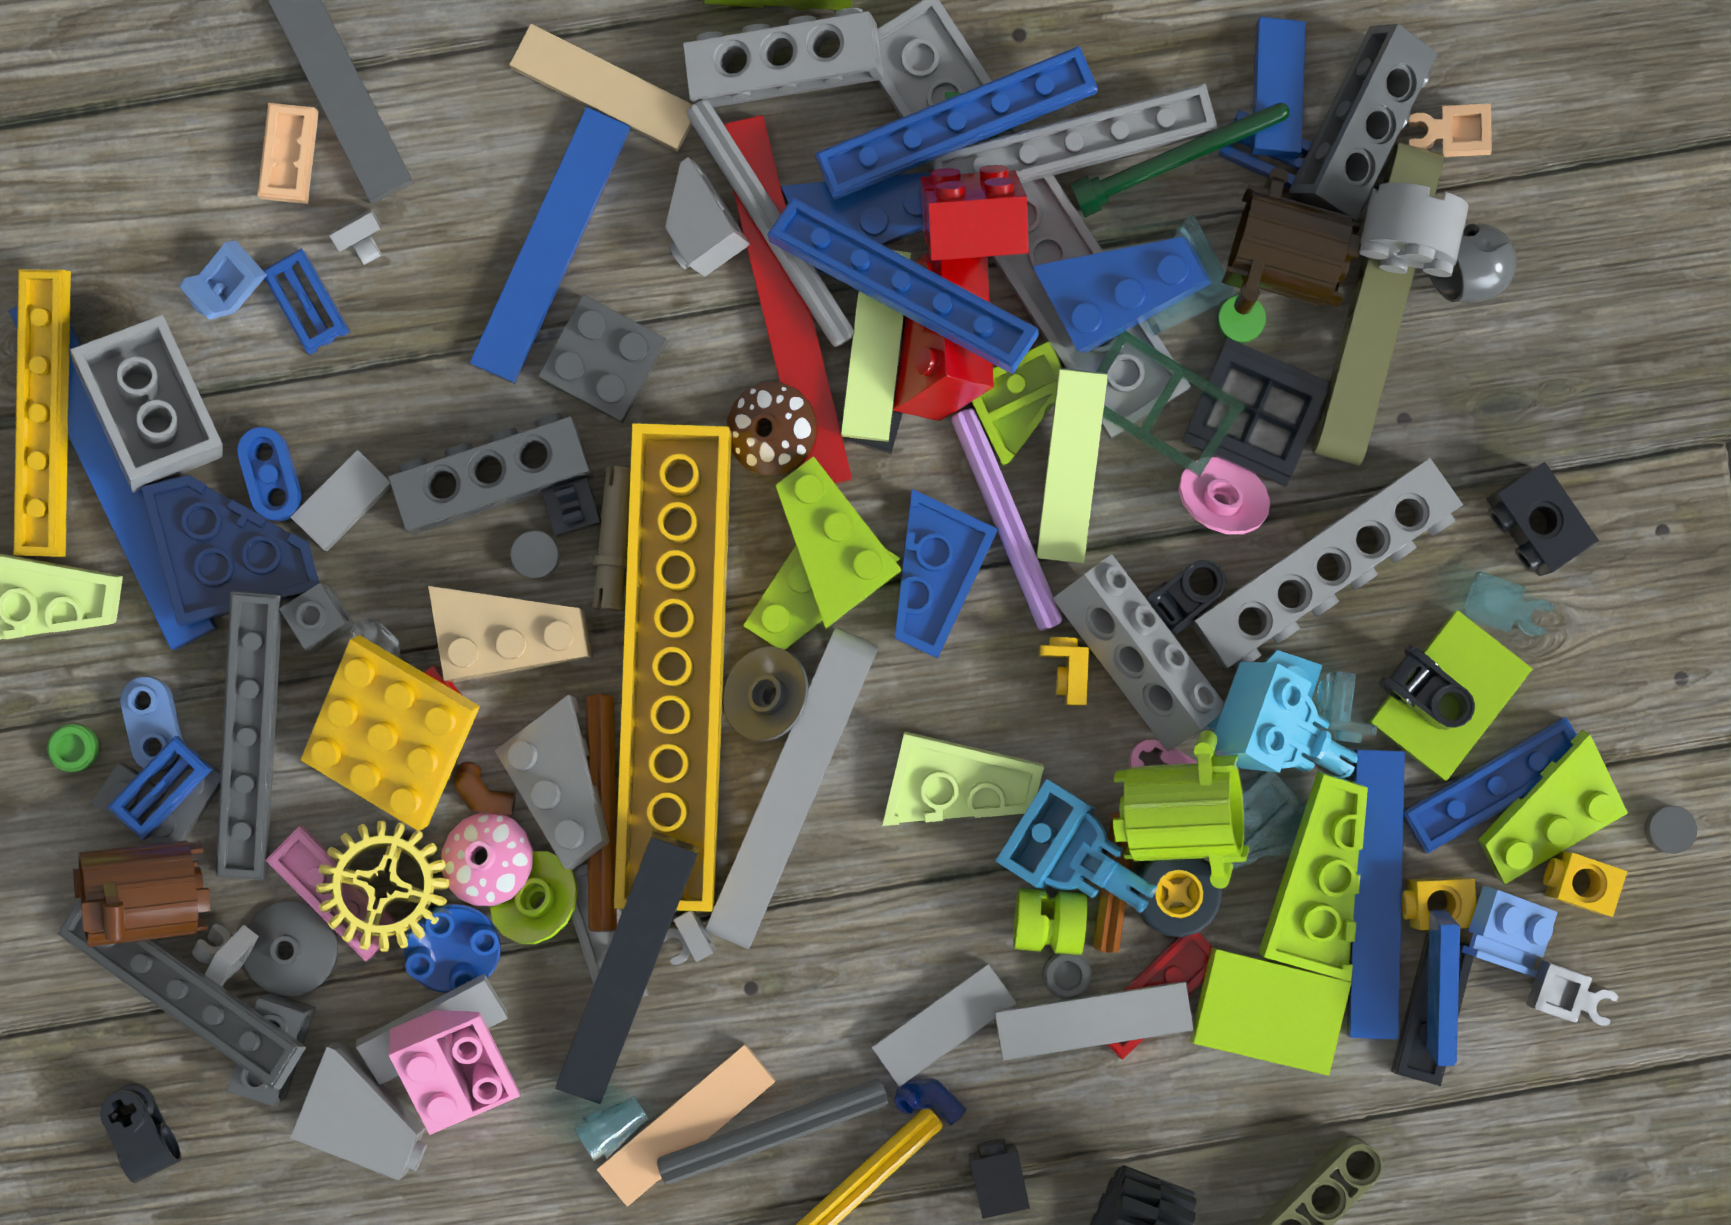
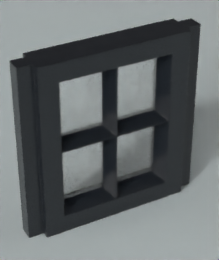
[1181,338,1331,487]

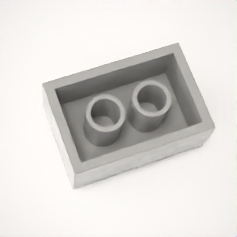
[70,315,223,493]

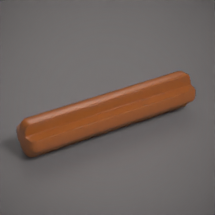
[1093,811,1132,953]

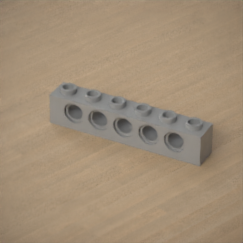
[1190,458,1463,670]

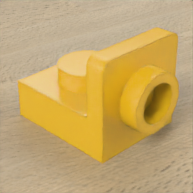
[1038,637,1089,706]

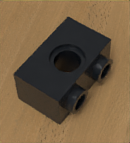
[1486,462,1599,576]

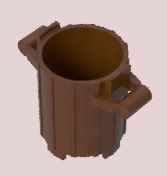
[73,840,210,947]

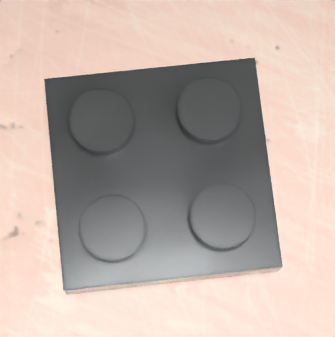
[538,294,668,424]

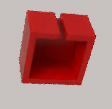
[920,165,1029,261]

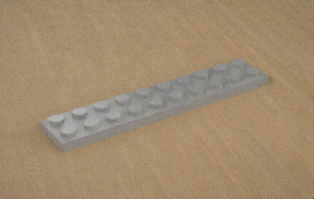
[876,0,1191,440]

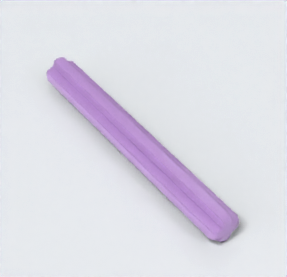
[952,408,1062,631]

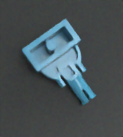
[1214,661,1357,778]

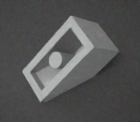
[665,157,750,277]

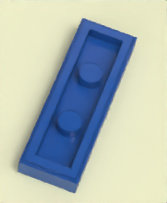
[1251,17,1306,159]
[1426,910,1460,1066]

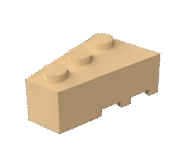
[428,586,593,682]

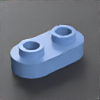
[120,677,183,771]

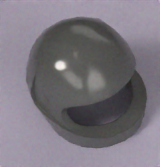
[1428,223,1517,302]

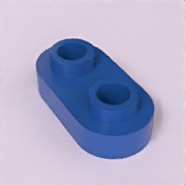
[237,427,302,522]

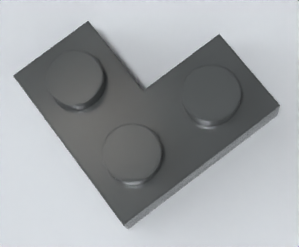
[91,756,221,844]

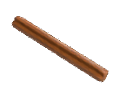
[586,694,617,932]

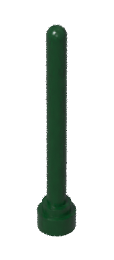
[1070,102,1290,218]

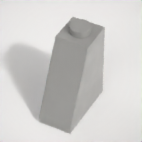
[290,1041,427,1181]

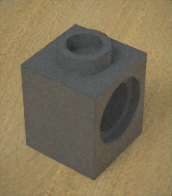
[279,583,357,652]

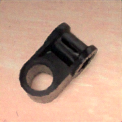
[1145,560,1226,637]
[1378,645,1475,730]
[100,1084,181,1183]

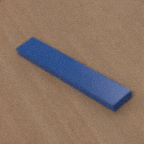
[815,46,1098,201]
[470,107,631,384]
[767,197,1039,374]
[1347,750,1405,1039]

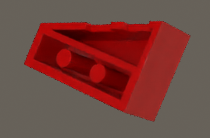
[893,252,994,421]

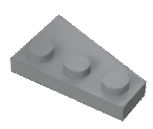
[495,695,610,870]

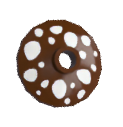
[727,382,817,475]

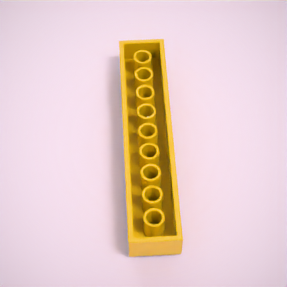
[614,423,732,912]

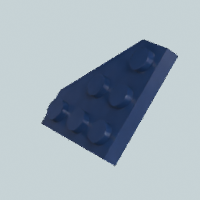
[141,475,319,627]

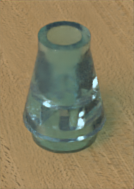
[574,1095,649,1161]

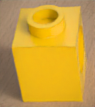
[1543,851,1628,917]
[1401,877,1477,930]

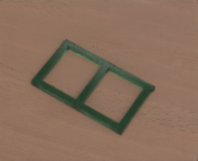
[1096,331,1245,477]

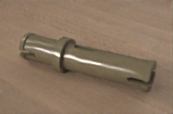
[592,466,631,611]

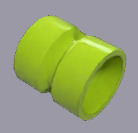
[1013,887,1087,955]

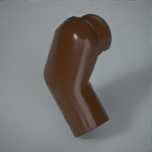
[452,761,516,817]

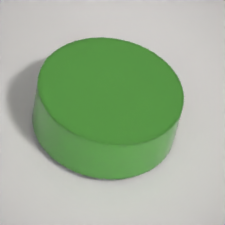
[1216,295,1266,344]
[47,724,100,772]

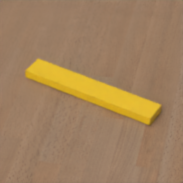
[13,269,71,557]

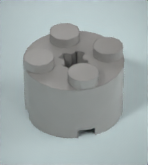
[1359,183,1469,277]

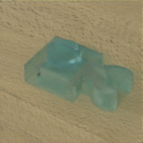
[1462,571,1554,636]

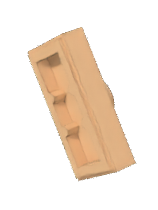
[257,103,319,204]

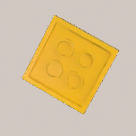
[300,635,480,831]

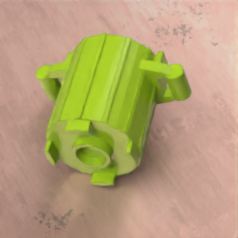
[1113,730,1249,889]

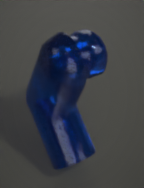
[894,1078,967,1126]

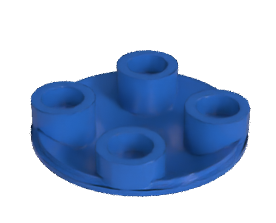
[404,904,501,993]

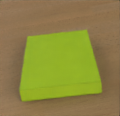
[1368,610,1533,781]
[1189,948,1351,1076]

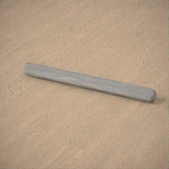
[687,99,854,347]

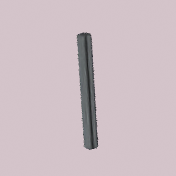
[657,1079,888,1185]

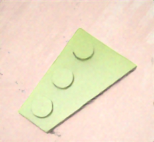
[0,554,123,640]
[882,731,1044,826]

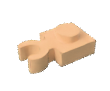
[1408,103,1492,157]

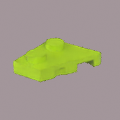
[972,341,1063,465]

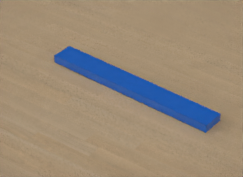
[8,306,218,650]

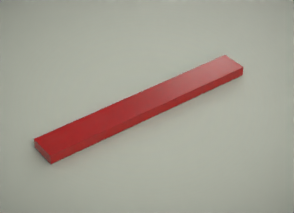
[724,115,852,484]

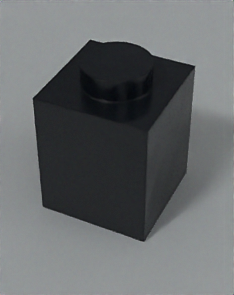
[968,1139,1030,1219]

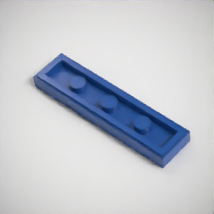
[1403,717,1577,854]

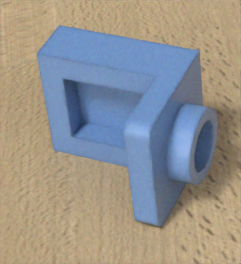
[179,240,267,319]

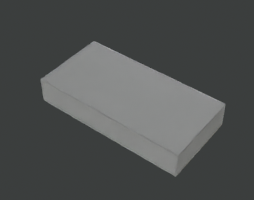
[291,450,392,551]

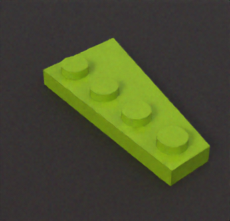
[1258,771,1368,982]

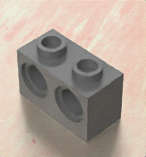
[227,993,316,1107]

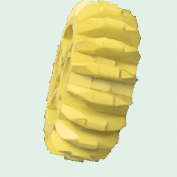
[316,821,449,952]

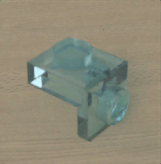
[1316,671,1377,744]

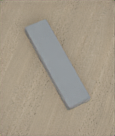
[994,981,1194,1061]

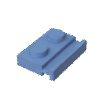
[1462,885,1558,978]

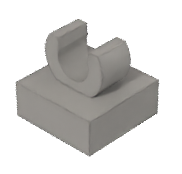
[329,208,381,265]
[664,911,717,965]
[192,924,259,986]

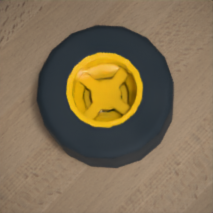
[1132,858,1222,937]

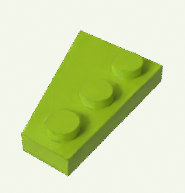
[1478,729,1628,884]

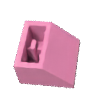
[388,1010,520,1135]

